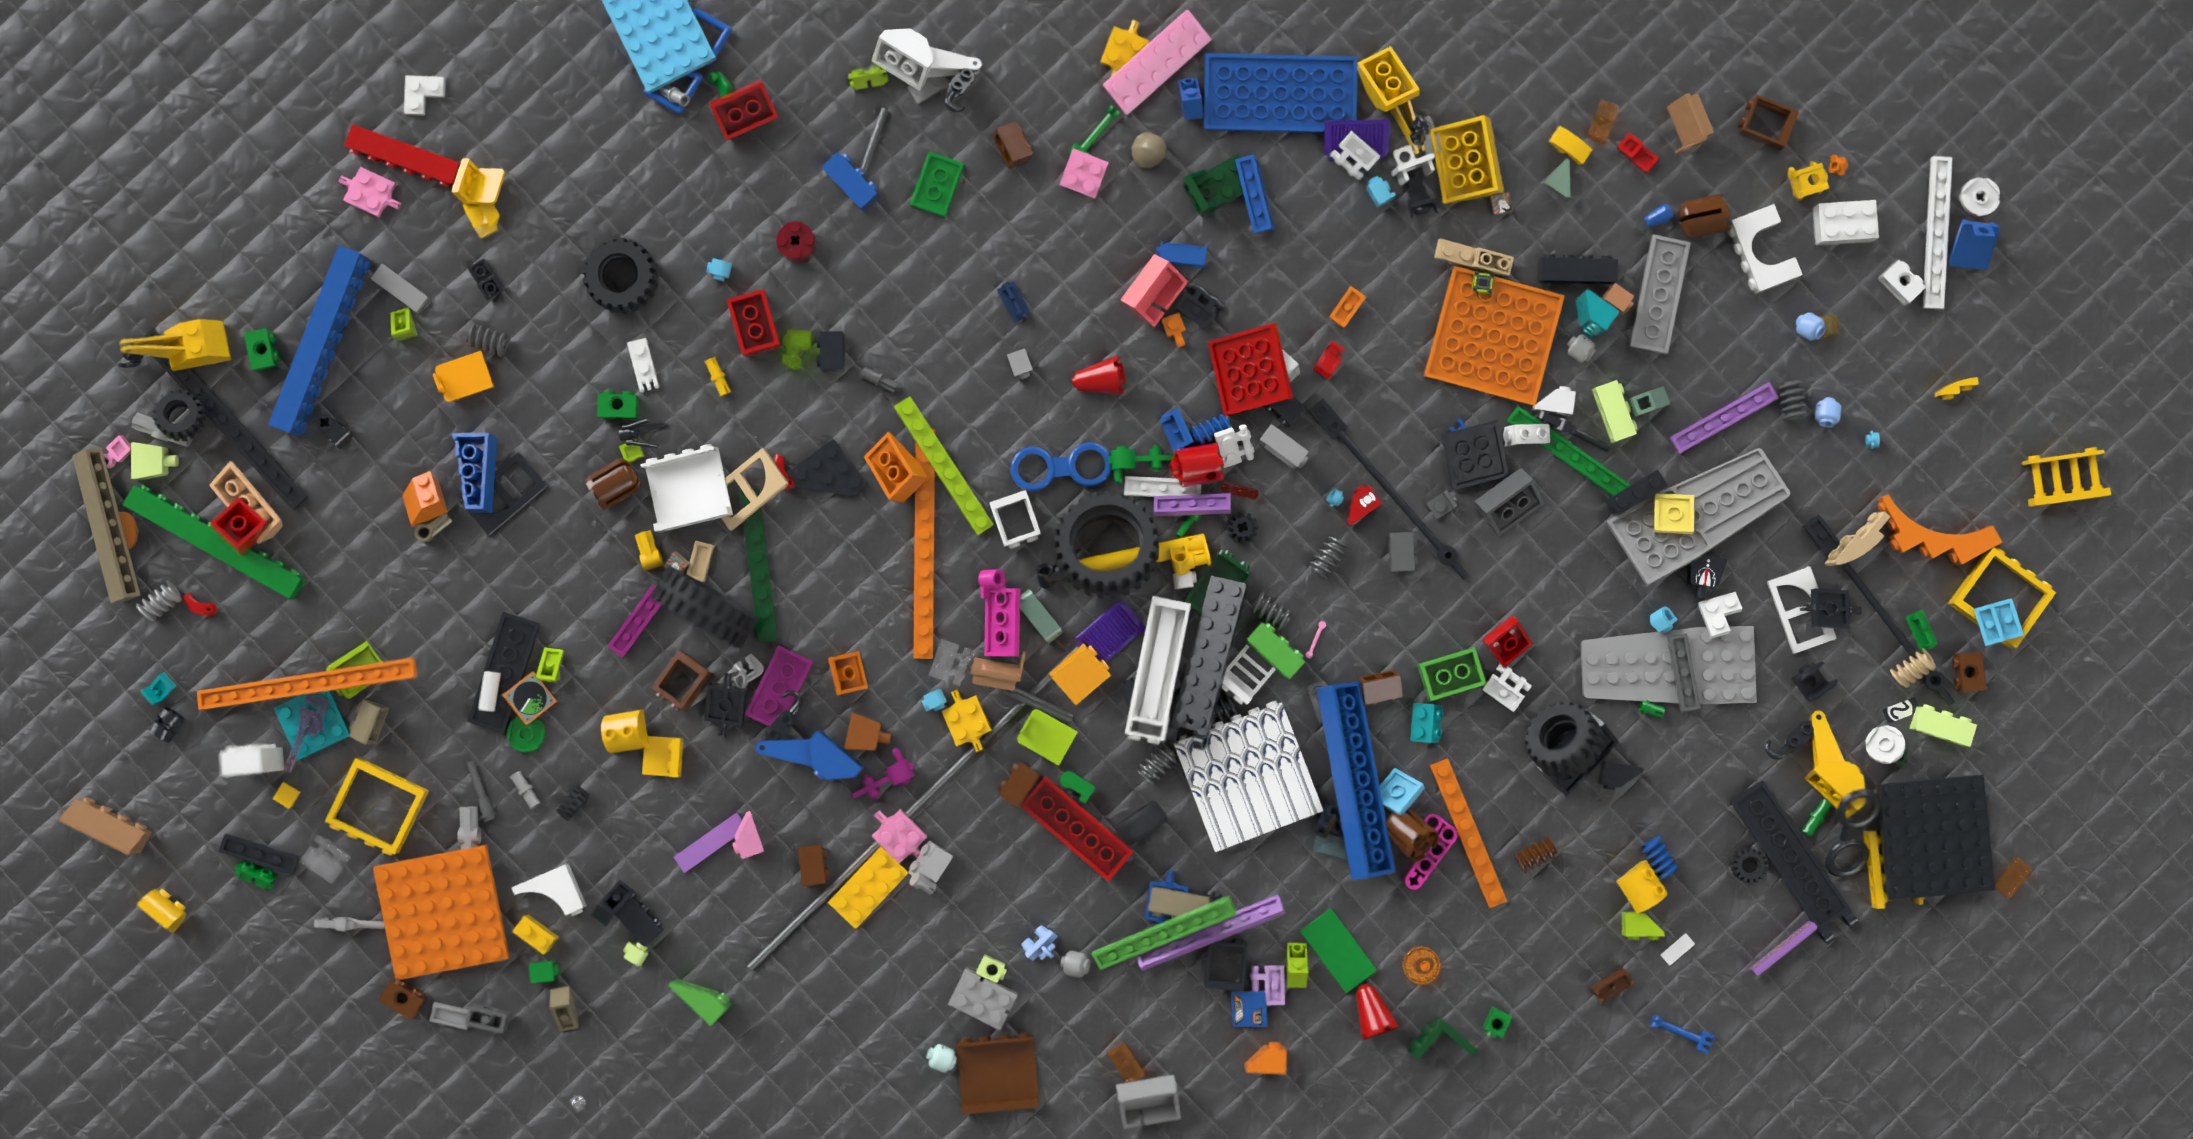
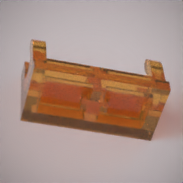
[1106,1040,1145,1083]

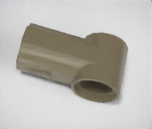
[414,513,453,542]

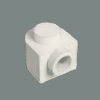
[1173,571,1197,589]

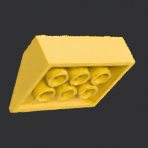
[1430,115,1504,204]

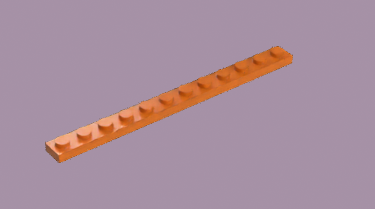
[914,429,935,659]
[197,658,417,710]

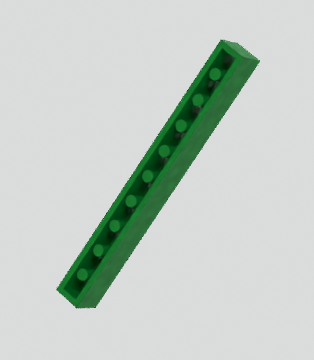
[123,484,306,600]

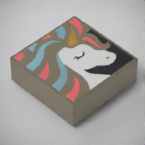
[1489,192,1513,216]
[663,551,690,572]

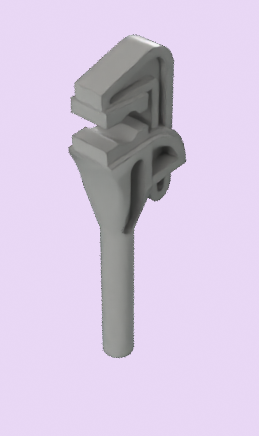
[692,654,765,706]
[314,917,385,931]

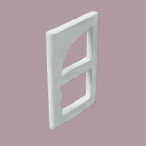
[1767,566,1837,654]

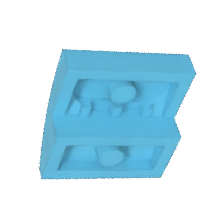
[1974,598,2024,646]

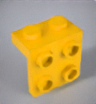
[452,158,505,204]

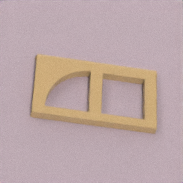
[722,448,789,531]

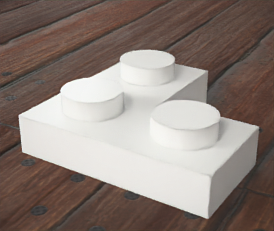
[404,76,445,116]
[1698,592,1742,639]

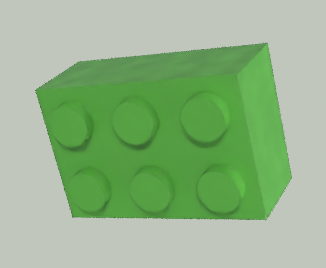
[1245,622,1305,679]
[1417,647,1486,701]

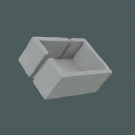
[948,967,1018,1030]
[1116,1075,1181,1129]

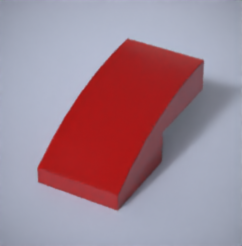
[1617,133,1659,175]

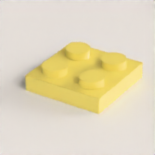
[1654,493,1694,534]

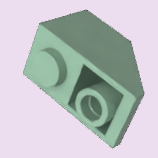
[1627,386,1670,418]

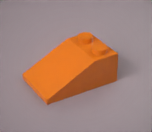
[864,432,928,503]

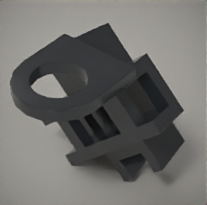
[1315,802,1343,839]

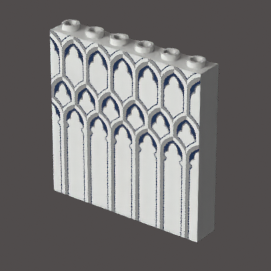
[1173,700,1323,852]

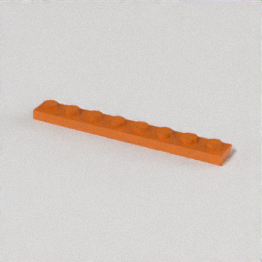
[1429,758,1507,908]

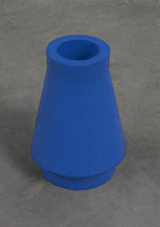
[1644,204,1674,228]

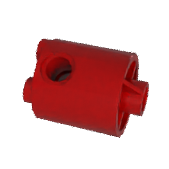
[1170,443,1224,488]

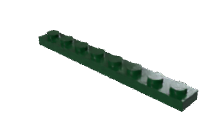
[740,488,778,643]

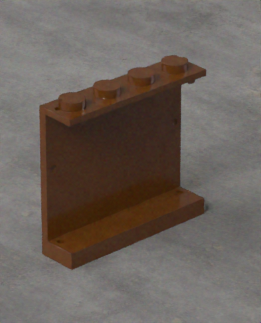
[956,1032,1040,1115]

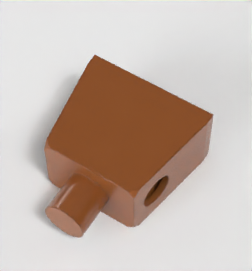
[844,713,891,750]

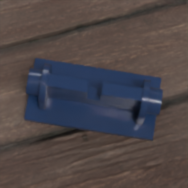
[997,281,1031,323]

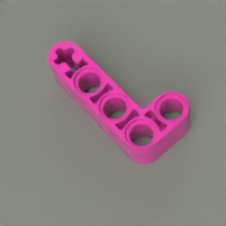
[1403,814,1458,890]

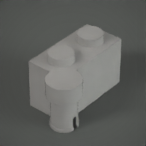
[908,840,953,895]

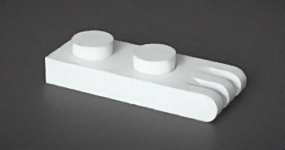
[627,338,659,393]

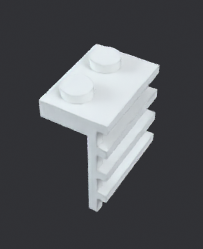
[1221,645,1276,705]

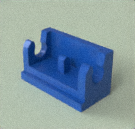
[1160,408,1194,453]

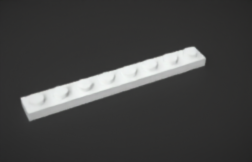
[1923,156,1952,310]

